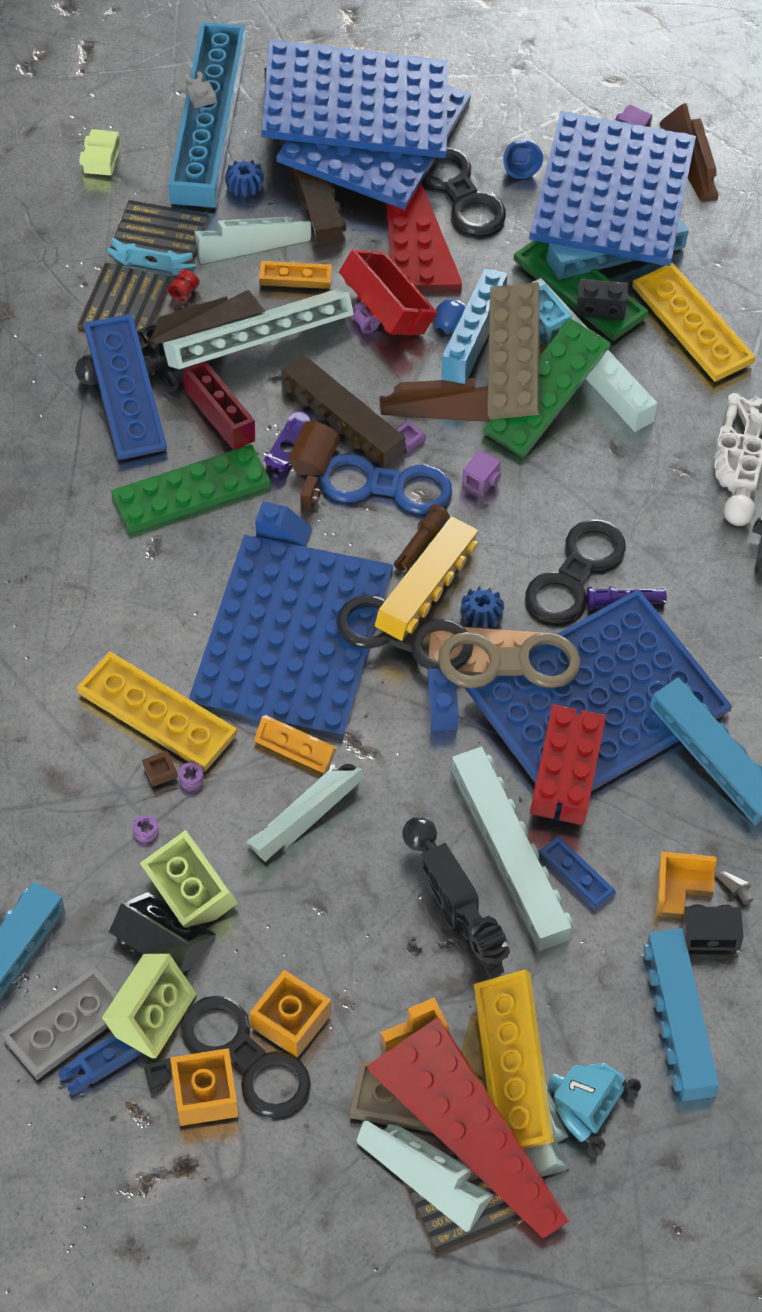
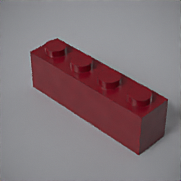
[183,361,255,450]

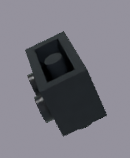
[576,279,628,320]
[681,904,744,950]

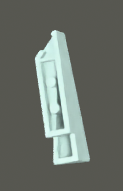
[195,217,311,264]

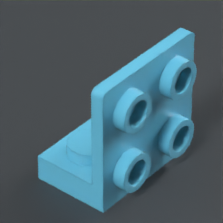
[540,284,572,345]

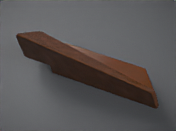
[659,103,718,200]

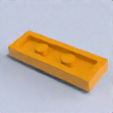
[259,261,332,289]
[253,715,337,774]

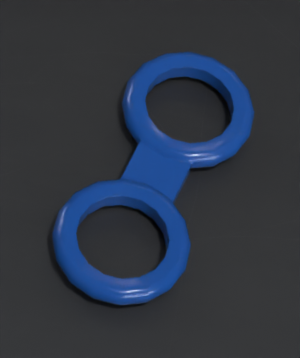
[319,453,452,514]

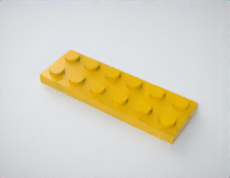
[632,262,756,382]
[77,651,237,772]
[474,969,554,1150]

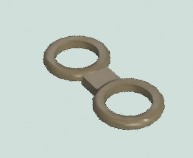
[438,632,580,688]

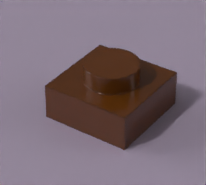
[300,475,321,512]
[142,751,178,787]

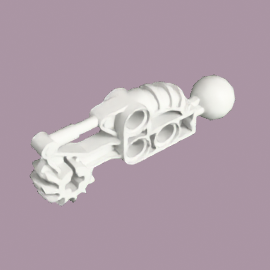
[714,393,762,526]

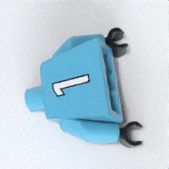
[548,1063,641,1158]

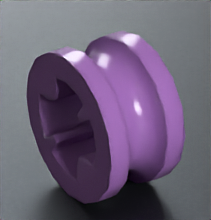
[179,762,204,790]
[133,815,158,842]

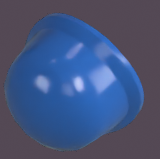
[503,139,543,179]

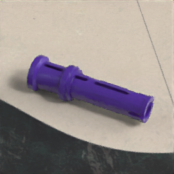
[586,586,667,610]

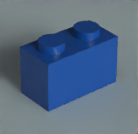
[427,669,458,731]

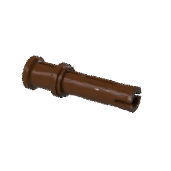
[393,504,450,573]

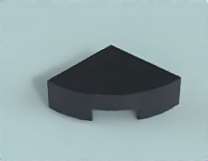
[143,1058,172,1095]

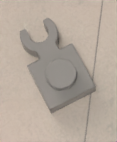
[186,71,216,108]

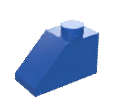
[255,501,312,547]

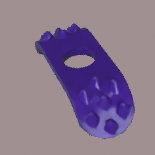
[264,411,312,472]

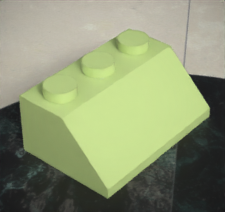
[140,830,238,928]
[102,954,196,1058]

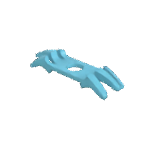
[107,238,196,276]

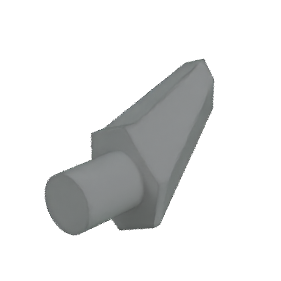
[715,871,754,905]

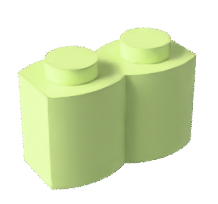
[80,129,121,175]

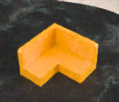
[656,852,717,919]
[381,998,449,1053]

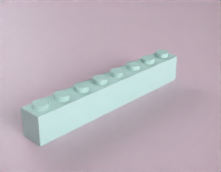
[532,278,657,432]
[163,289,354,369]
[451,747,573,952]

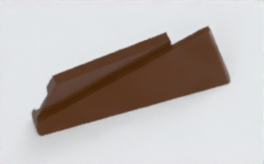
[379,378,490,422]

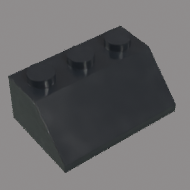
[109,893,216,973]

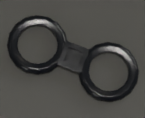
[423,148,506,235]
[525,519,626,623]
[336,595,474,670]
[181,995,311,1117]

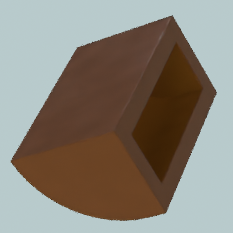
[288,421,340,475]

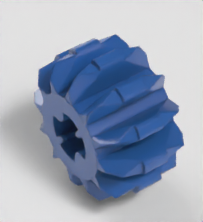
[225,159,264,198]
[460,585,504,629]

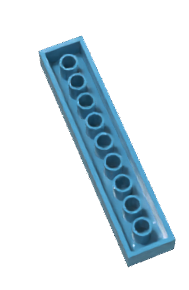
[168,22,246,207]

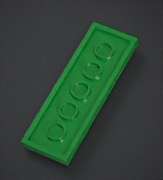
[513,240,648,341]
[483,318,610,459]
[111,444,271,534]

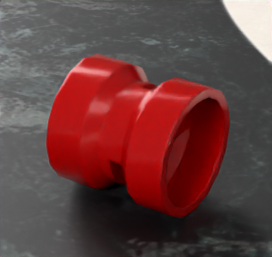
[167,269,200,303]

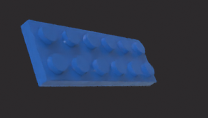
[84,314,167,460]

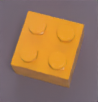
[249,970,331,1058]
[170,1048,238,1126]

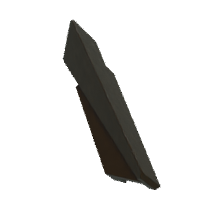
[147,290,265,346]

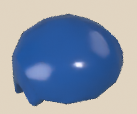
[433,299,466,335]

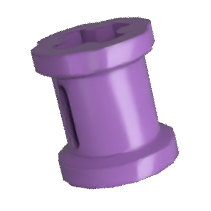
[349,302,380,334]

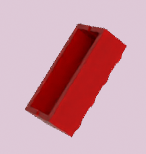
[339,249,438,335]
[529,704,606,825]

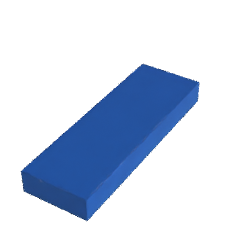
[538,836,616,911]

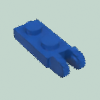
[58,1034,142,1095]

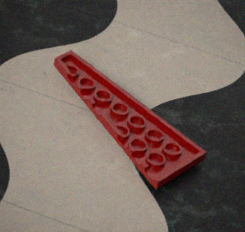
[387,183,462,292]
[366,1018,570,1239]

